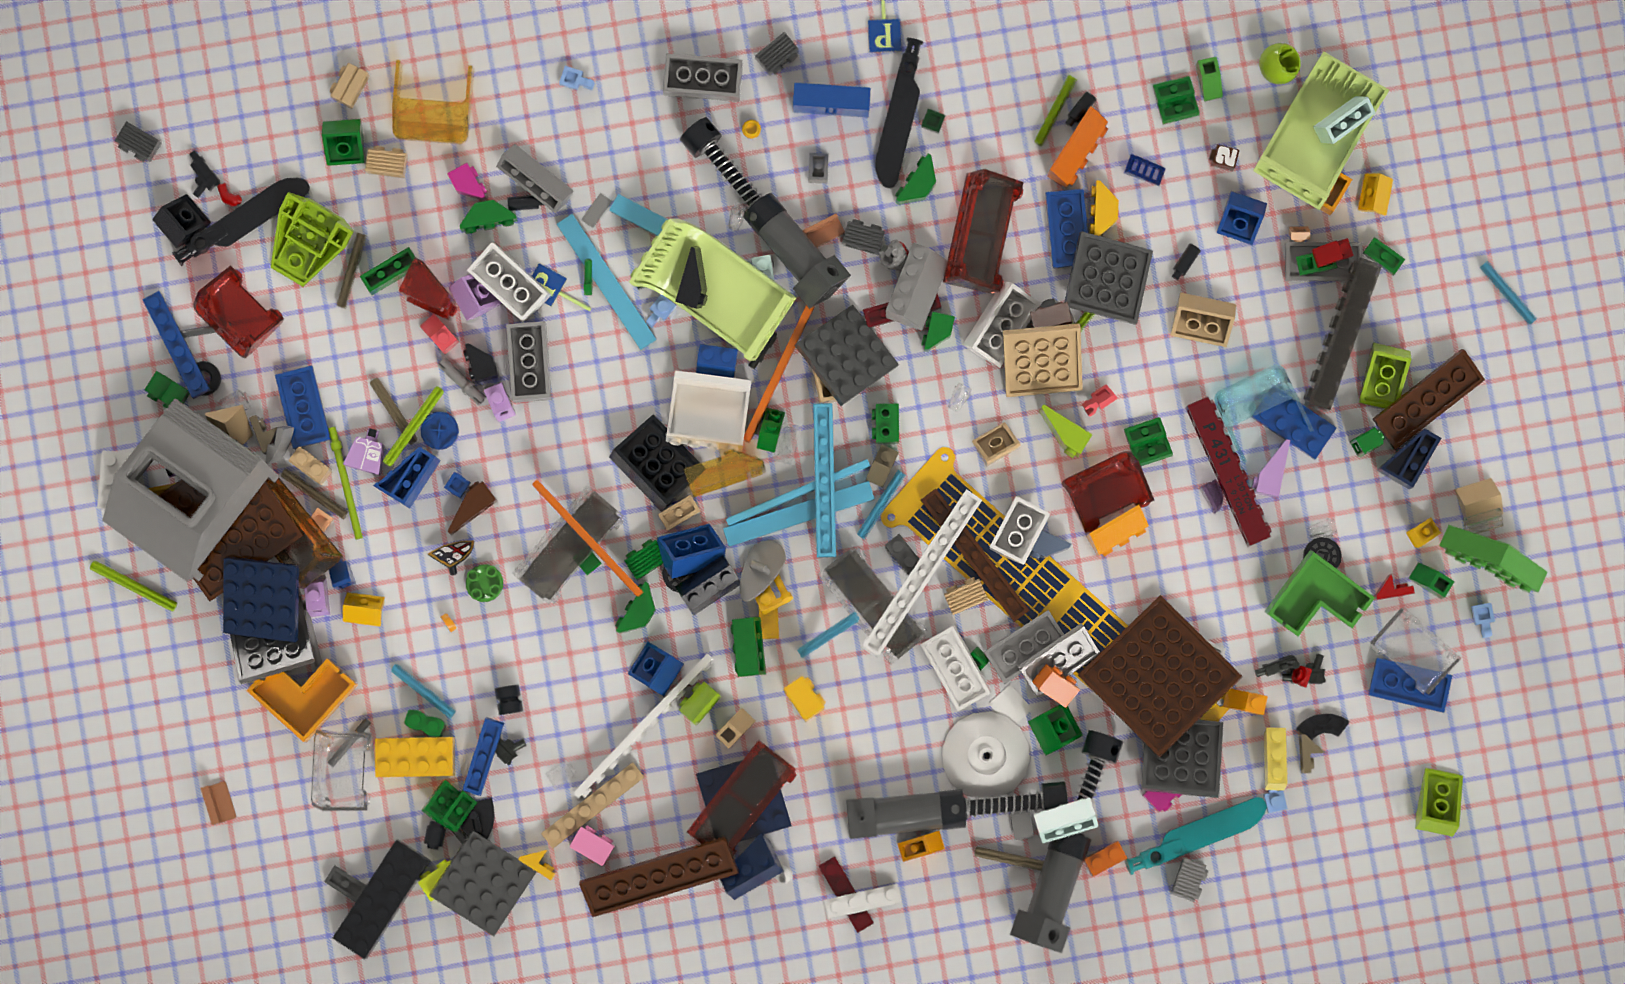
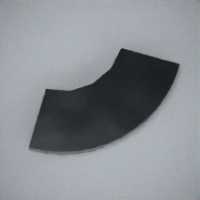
[1296,714,1350,740]

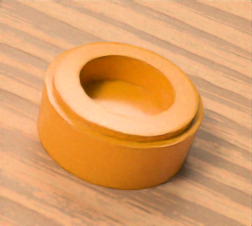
[440,613,457,632]

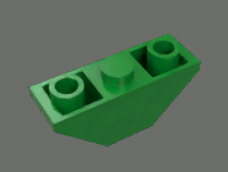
[895,153,936,205]
[459,200,518,234]
[615,581,656,634]

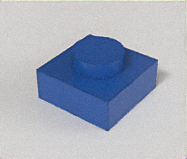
[444,472,471,499]

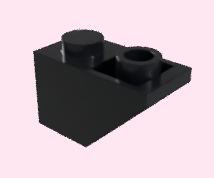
[463,343,499,383]

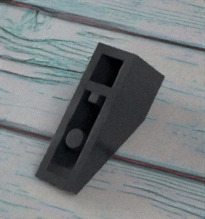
[675,246,708,309]

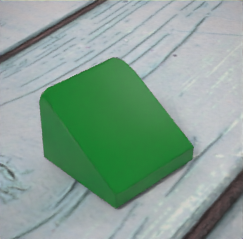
[573,547,602,575]
[970,647,989,671]

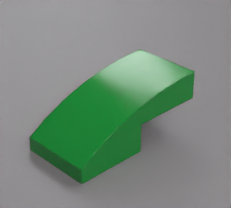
[1296,253,1337,276]

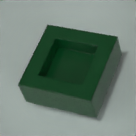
[921,109,946,134]

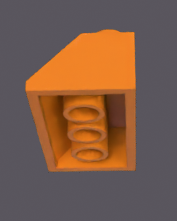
[1047,106,1109,188]

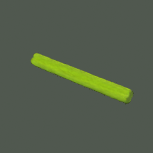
[383,386,444,467]
[90,561,178,611]

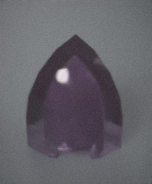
[1199,479,1224,515]

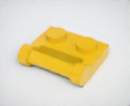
[755,574,793,615]

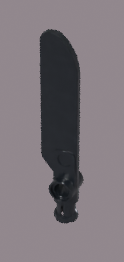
[875,38,923,188]
[172,178,310,267]

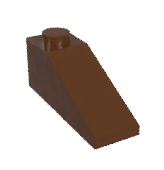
[448,481,497,535]

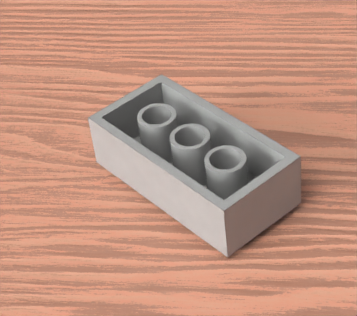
[663,53,743,102]
[506,321,552,403]

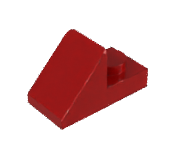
[1312,238,1354,268]
[1374,574,1415,601]

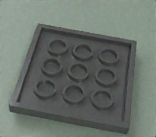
[1064,232,1153,325]
[794,305,899,406]
[230,596,315,684]
[1141,720,1223,798]
[429,830,537,936]

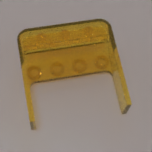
[392,60,474,144]
[684,449,766,497]

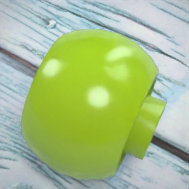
[1259,43,1301,85]

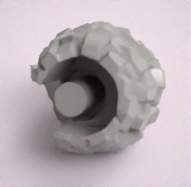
[879,240,909,271]

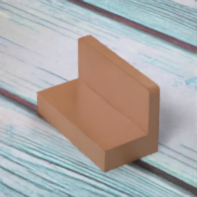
[803,213,845,248]
[200,781,237,825]

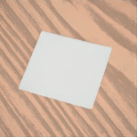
[989,684,1032,724]

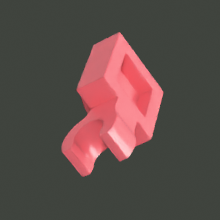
[1082,384,1117,417]

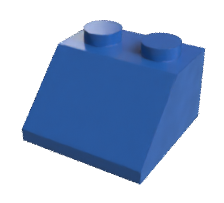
[1216,191,1267,245]
[696,344,738,378]
[628,642,684,696]

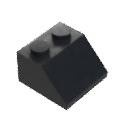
[152,194,211,248]

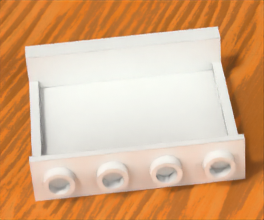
[666,370,751,453]

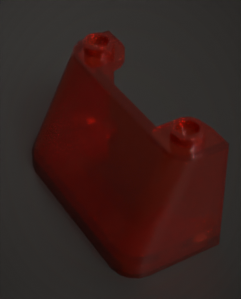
[398,257,458,321]
[193,265,284,358]
[1061,451,1154,533]

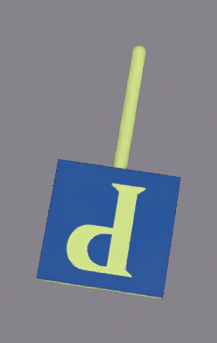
[868,0,902,53]
[532,263,591,311]

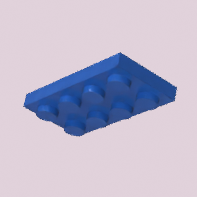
[1045,189,1088,269]
[275,366,331,449]
[1251,385,1336,460]
[1368,658,1453,713]

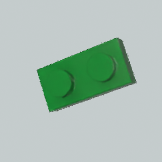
[1362,237,1406,276]

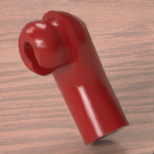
[217,183,242,206]

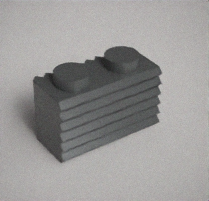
[755,32,799,76]
[115,121,162,163]
[842,219,885,255]
[885,534,919,576]

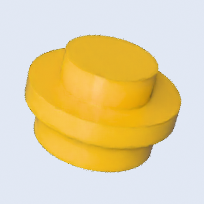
[742,119,761,139]

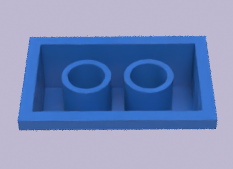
[657,523,726,578]

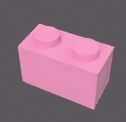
[569,825,615,866]

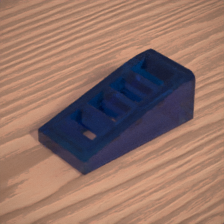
[1124,154,1166,186]

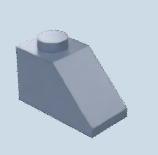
[1029,530,1072,560]

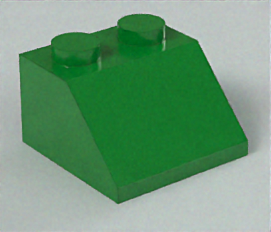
[322,119,365,166]
[1028,704,1083,756]

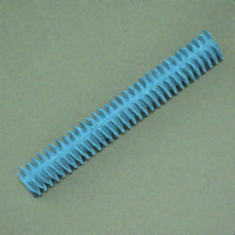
[1480,261,1537,325]
[857,470,906,539]
[797,612,859,658]
[391,664,456,719]

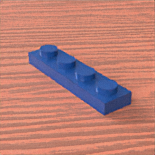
[462,717,505,796]

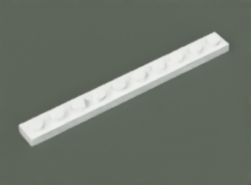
[861,489,982,658]
[573,653,713,798]

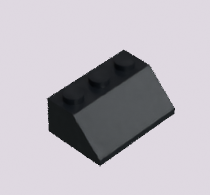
[675,555,740,615]

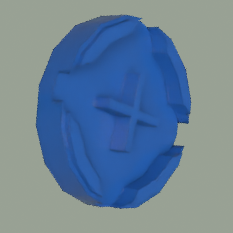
[420,412,459,450]

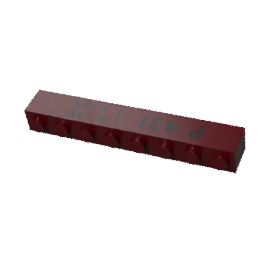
[1185,397,1272,547]

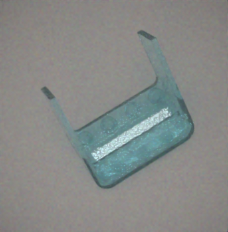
[1214,365,1314,464]

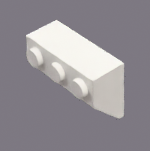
[990,496,1051,565]

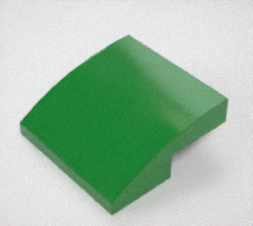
[1153,76,1200,124]
[1124,417,1173,468]
[421,780,477,832]

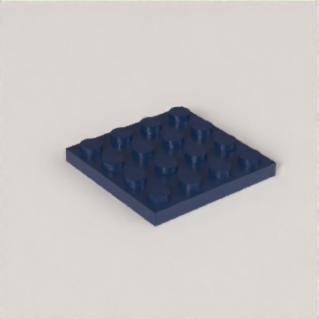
[223,557,299,642]
[696,752,792,845]

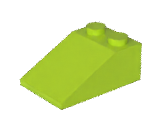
[1359,342,1412,408]
[1039,404,1093,458]
[679,681,722,726]
[1415,768,1463,837]

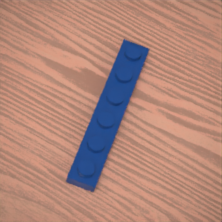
[142,291,210,399]

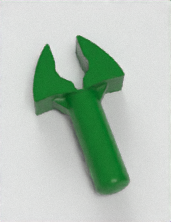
[584,259,593,295]

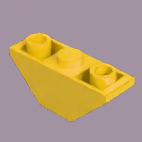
[1090,180,1119,236]

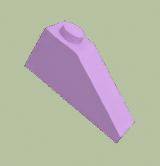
[1252,439,1290,498]

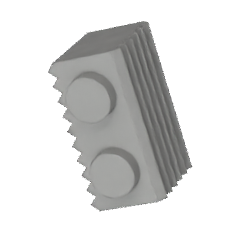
[1170,857,1208,902]

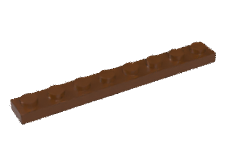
[920,488,1029,622]

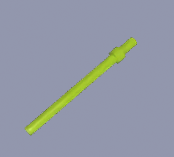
[328,427,363,540]

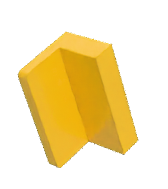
[1358,173,1393,216]
[343,592,385,627]

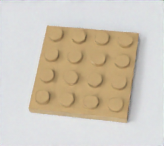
[1003,323,1083,397]

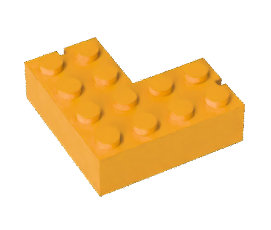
[246,659,358,742]

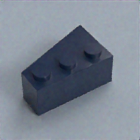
[1376,429,1442,490]
[720,833,784,900]

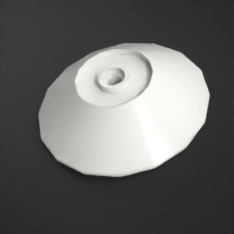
[942,712,1030,799]

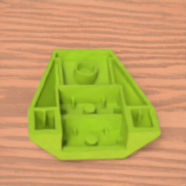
[270,192,354,287]

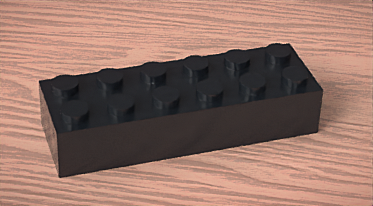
[332,839,431,960]

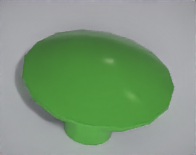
[466,564,503,602]

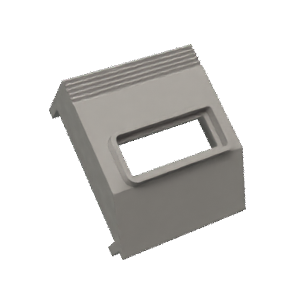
[102,398,279,582]

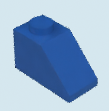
[328,559,356,590]

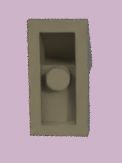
[249,415,277,455]
[865,445,899,488]
[1299,734,1325,773]

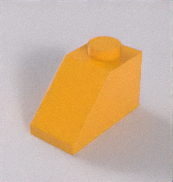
[1222,689,1268,715]
[897,831,945,862]

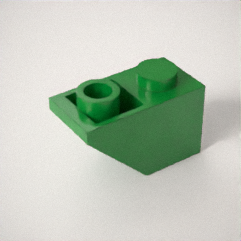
[921,312,955,352]
[756,408,785,453]
[1408,562,1455,599]

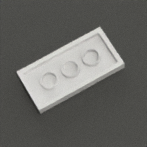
[920,625,992,711]

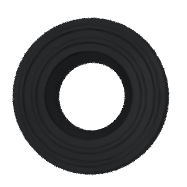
[197,361,221,396]

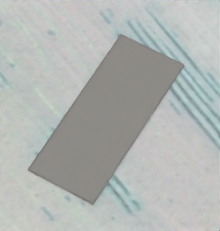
[581,193,612,228]

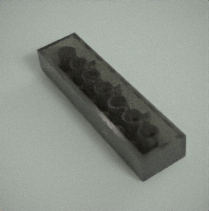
[1303,257,1382,412]

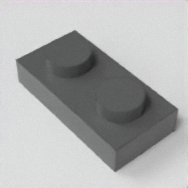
[324,865,366,902]

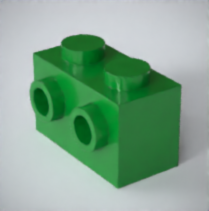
[872,404,899,444]

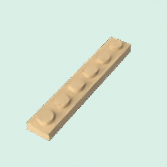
[541,762,645,849]

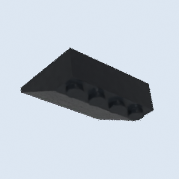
[609,414,706,512]

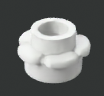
[775,865,793,884]

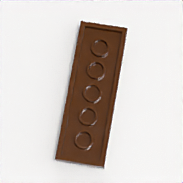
[1373,349,1485,450]

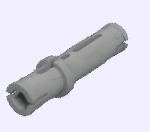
[437,357,487,406]

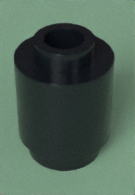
[424,821,446,850]

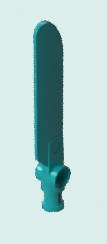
[1125,797,1267,875]

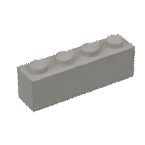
[496,144,574,213]

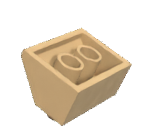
[1171,292,1236,347]

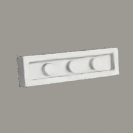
[822,884,902,920]

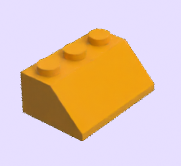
[1086,505,1149,557]

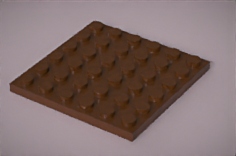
[158,440,304,602]
[1078,595,1243,758]

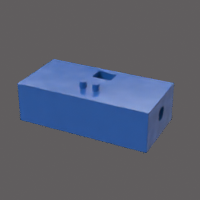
[793,83,871,118]

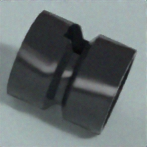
[495,684,523,715]

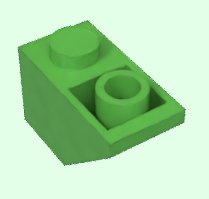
[1196,56,1223,102]

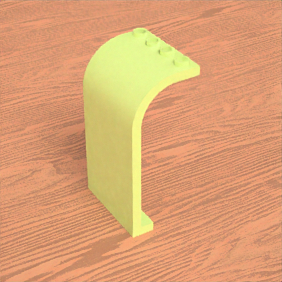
[1253,51,1389,210]
[629,218,797,361]

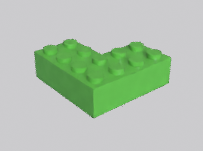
[1439,525,1548,593]
[1264,550,1375,637]

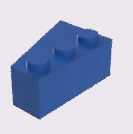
[373,447,441,509]

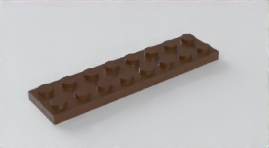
[579,837,739,918]

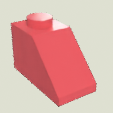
[420,314,459,355]

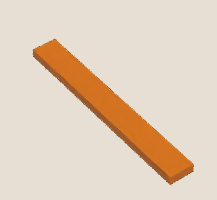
[744,305,815,443]
[532,479,644,597]

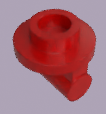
[1292,666,1312,688]

